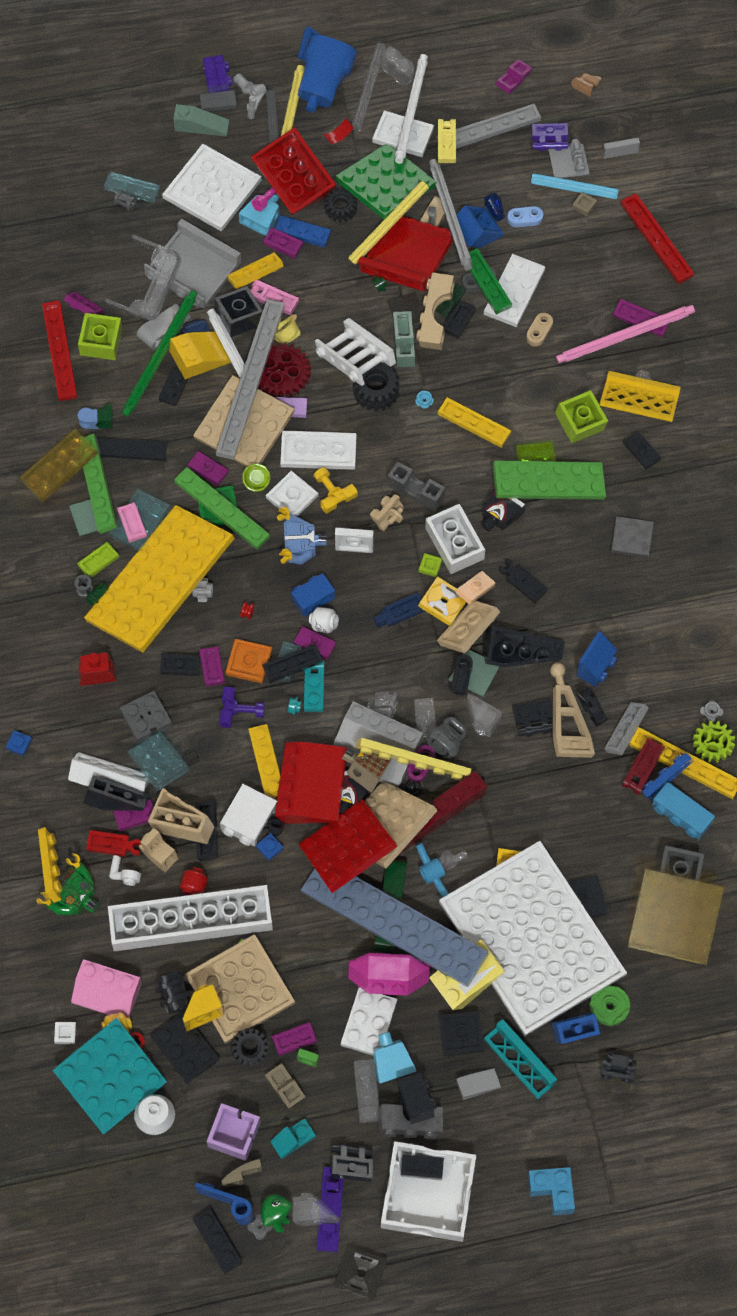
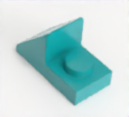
[270,1119,316,1159]

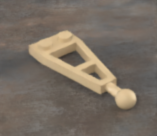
[550,663,595,758]

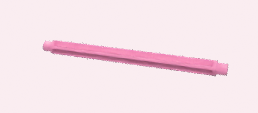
[556,305,695,364]

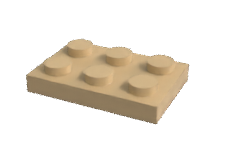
[437,601,500,653]

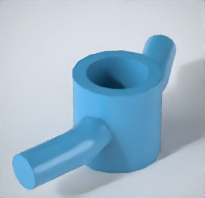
[415,842,449,898]

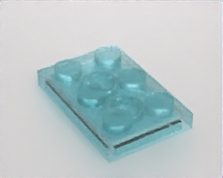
[109,489,170,551]
[128,731,190,791]

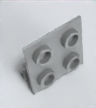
[548,139,590,178]

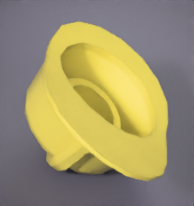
[274,314,301,343]

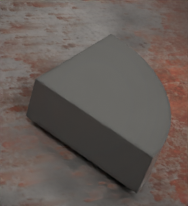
[428,206,437,226]

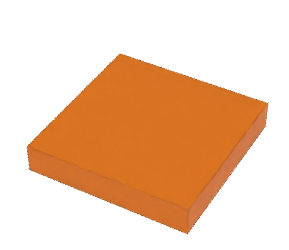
[225,639,272,684]

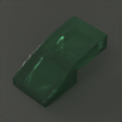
[435,283,466,318]

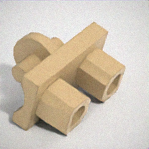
[370,494,404,531]

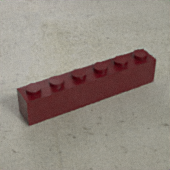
[399,771,487,855]

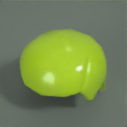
[242,463,271,492]

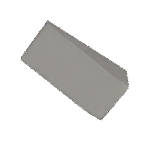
[456,1068,501,1101]

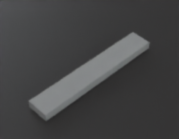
[437,104,541,149]

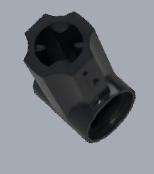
[450,655,473,696]

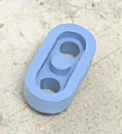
[507,206,543,227]

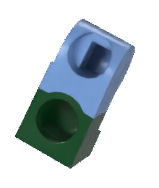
[78,404,113,429]

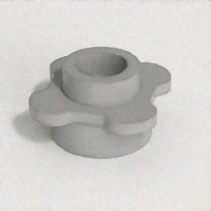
[700,700,723,722]

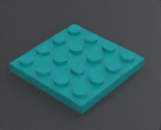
[52,1018,167,1135]

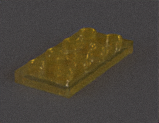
[19,429,98,503]

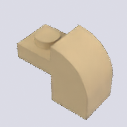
[139,828,179,872]

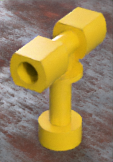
[314,467,358,514]

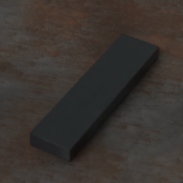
[96,437,168,461]

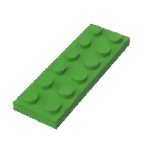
[493,461,606,500]

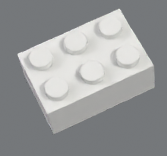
[425,504,485,574]

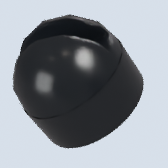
[406,780,422,797]
[268,819,284,836]

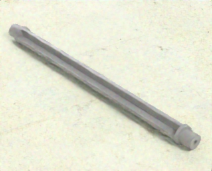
[429,159,472,271]

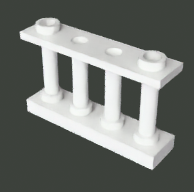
[315,318,396,386]

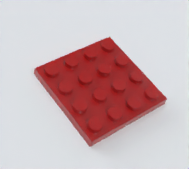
[298,799,398,893]

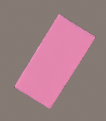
[117,502,147,543]

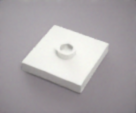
[266,471,319,517]
[335,528,373,553]

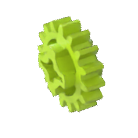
[693,721,735,763]

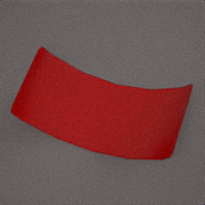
[323,118,353,144]

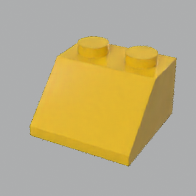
[183,984,224,1031]

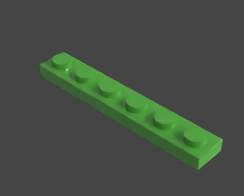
[77,433,118,534]
[174,467,270,550]

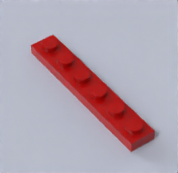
[621,193,694,285]
[42,301,77,401]

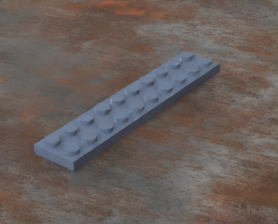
[301,869,489,988]

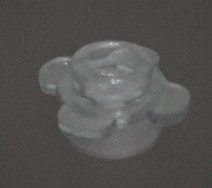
[247,1215,272,1240]

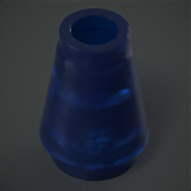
[484,193,505,221]

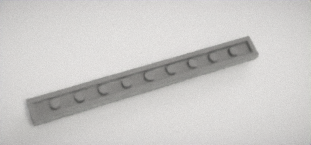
[216,299,285,460]

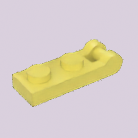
[438,119,456,163]

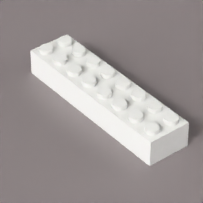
[108,885,273,951]

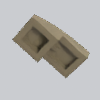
[264,1063,305,1109]
[222,1159,262,1189]

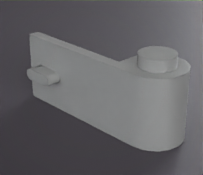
[137,304,191,350]

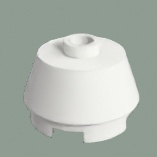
[134,1095,175,1135]

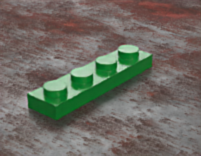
[468,248,512,315]

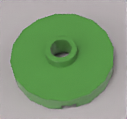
[590,986,630,1026]

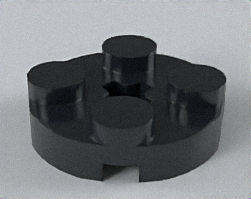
[578,688,608,727]

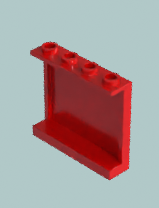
[358,216,453,292]

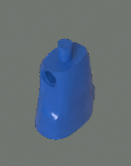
[297,35,357,113]

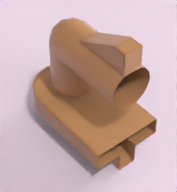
[571,73,602,96]

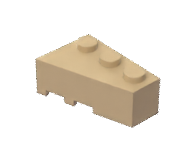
[148,788,214,844]

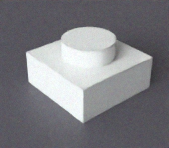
[54,1022,76,1044]

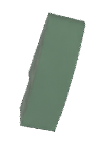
[393,311,415,367]

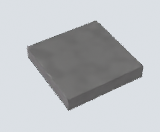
[611,516,654,558]

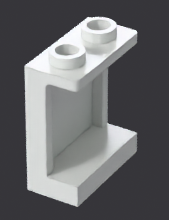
[220,784,277,846]

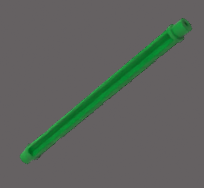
[121,290,198,417]

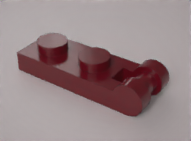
[622,738,665,795]

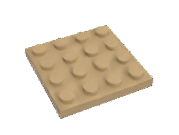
[193,375,295,470]
[365,781,437,868]
[185,934,295,1044]

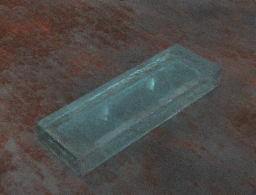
[104,171,160,203]

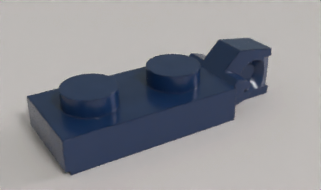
[374,593,425,628]

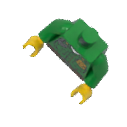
[36,853,99,916]

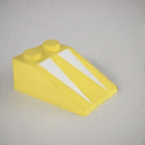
[430,940,506,1010]

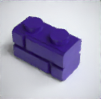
[203,55,232,93]

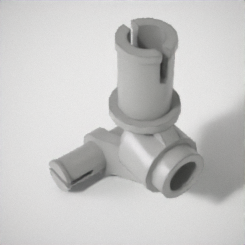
[233,73,267,119]

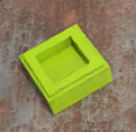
[419,553,442,577]

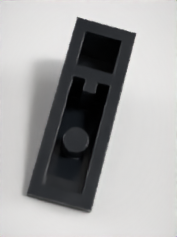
[83,775,149,811]

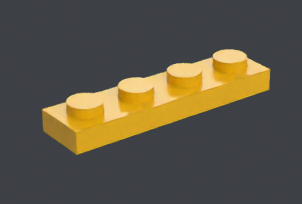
[438,398,511,448]
[248,724,281,800]
[38,827,62,903]

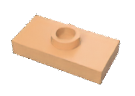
[456,571,496,605]

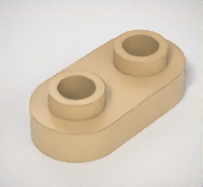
[526,313,553,346]

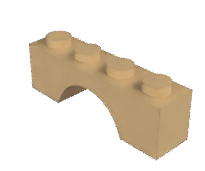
[416,273,455,350]

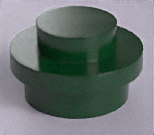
[372,275,387,293]

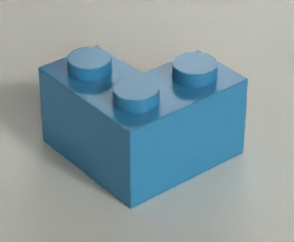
[528,1167,575,1215]

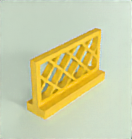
[600,371,681,422]

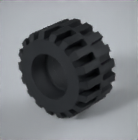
[353,362,399,411]

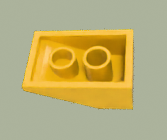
[169,331,232,379]

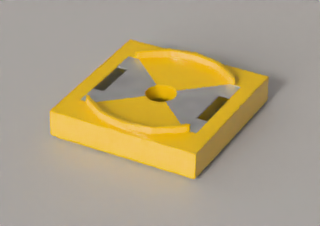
[418,576,466,626]

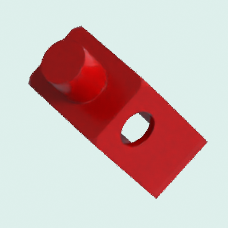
[78,653,117,686]

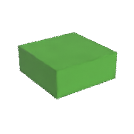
[297,1049,319,1068]

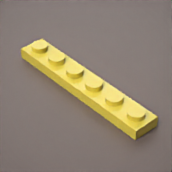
[355,738,471,780]

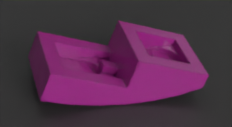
[496,59,532,94]

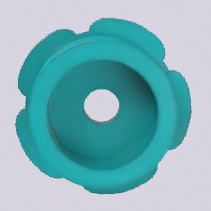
[287,697,301,715]

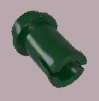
[85,582,109,606]

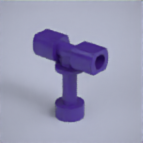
[219,687,265,728]

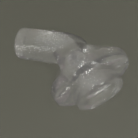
[440,850,468,870]

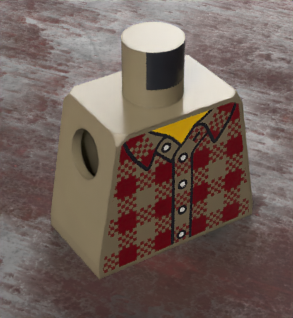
[342,749,392,793]

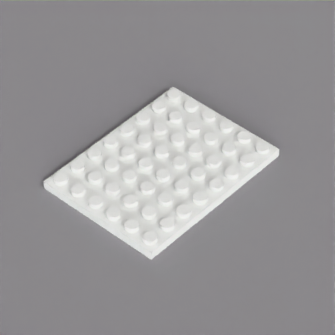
[439,841,627,1036]

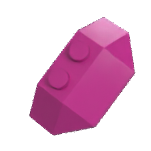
[348,953,429,996]

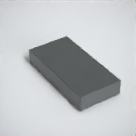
[200,90,237,112]

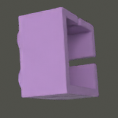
[207,1103,261,1161]

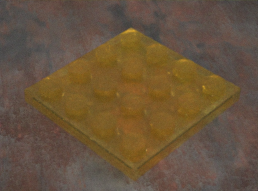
[628,868,724,965]

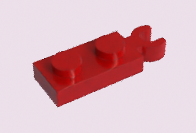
[86,830,141,857]

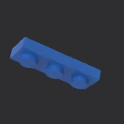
[275,215,331,248]
[642,753,694,800]

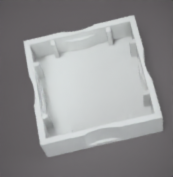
[381,1141,476,1242]

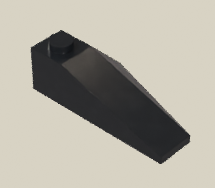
[483,626,565,668]

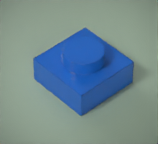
[6,730,32,756]
[256,833,284,861]

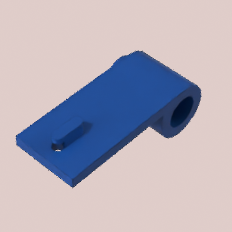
[195,1182,254,1225]

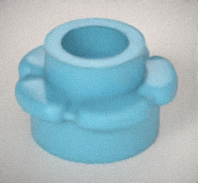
[415,391,434,408]

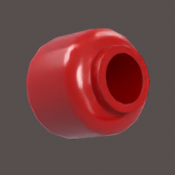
[180,867,208,896]

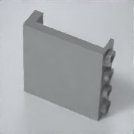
[144,219,241,309]

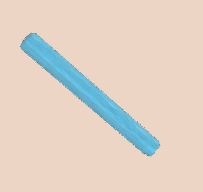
[531,173,619,199]

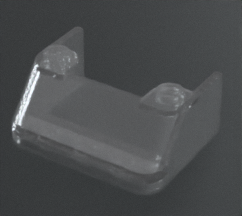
[105,234,181,320]

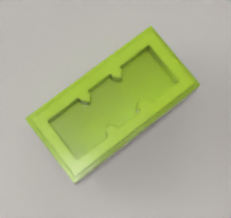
[77,542,119,578]

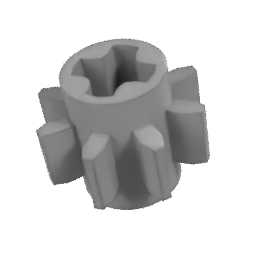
[193,578,213,602]

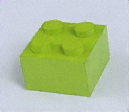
[78,313,123,360]
[555,390,608,444]

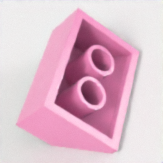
[71,959,142,1018]

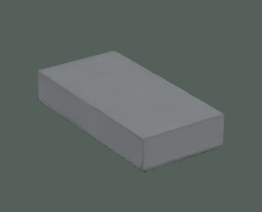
[603,138,640,159]

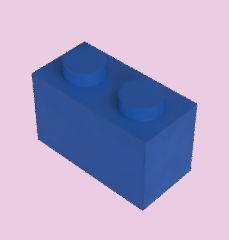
[291,573,335,617]
[551,1013,600,1044]

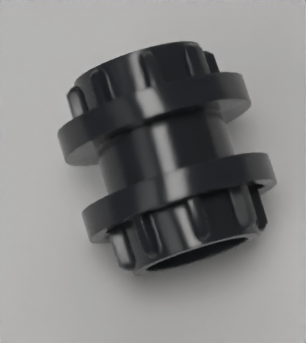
[154,971,193,1014]

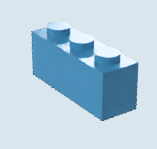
[652,782,715,840]

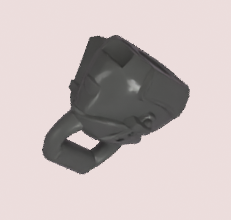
[426,717,466,759]

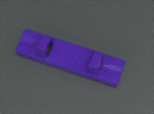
[317,1167,344,1253]

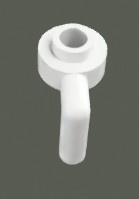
[109,855,141,886]

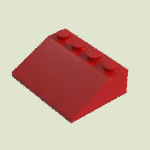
[251,127,336,215]
[275,742,348,824]

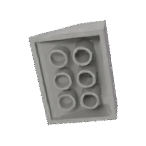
[333,702,423,788]

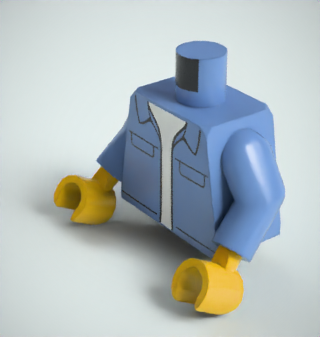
[277,507,326,565]

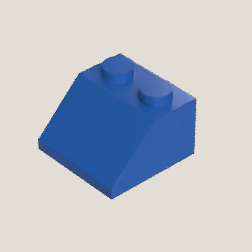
[456,205,504,248]
[577,631,618,687]

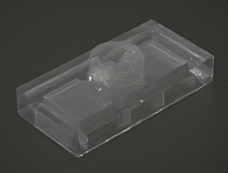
[414,698,436,737]

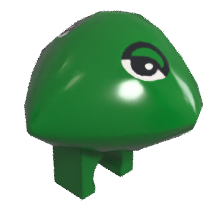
[260,1194,292,1233]

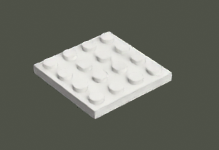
[162,144,262,232]

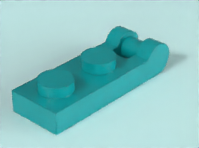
[304,660,324,712]

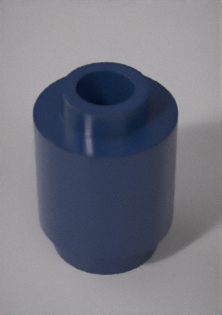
[181,319,209,334]

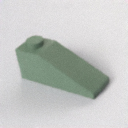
[174,104,229,136]

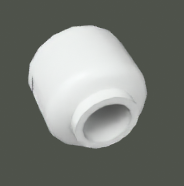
[309,607,339,633]

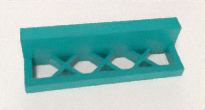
[484,1019,557,1100]

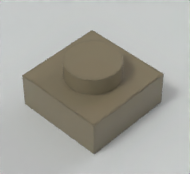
[572,192,597,216]

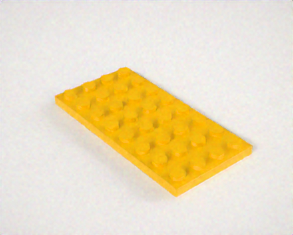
[84,505,235,653]

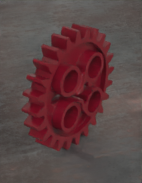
[258,343,311,398]

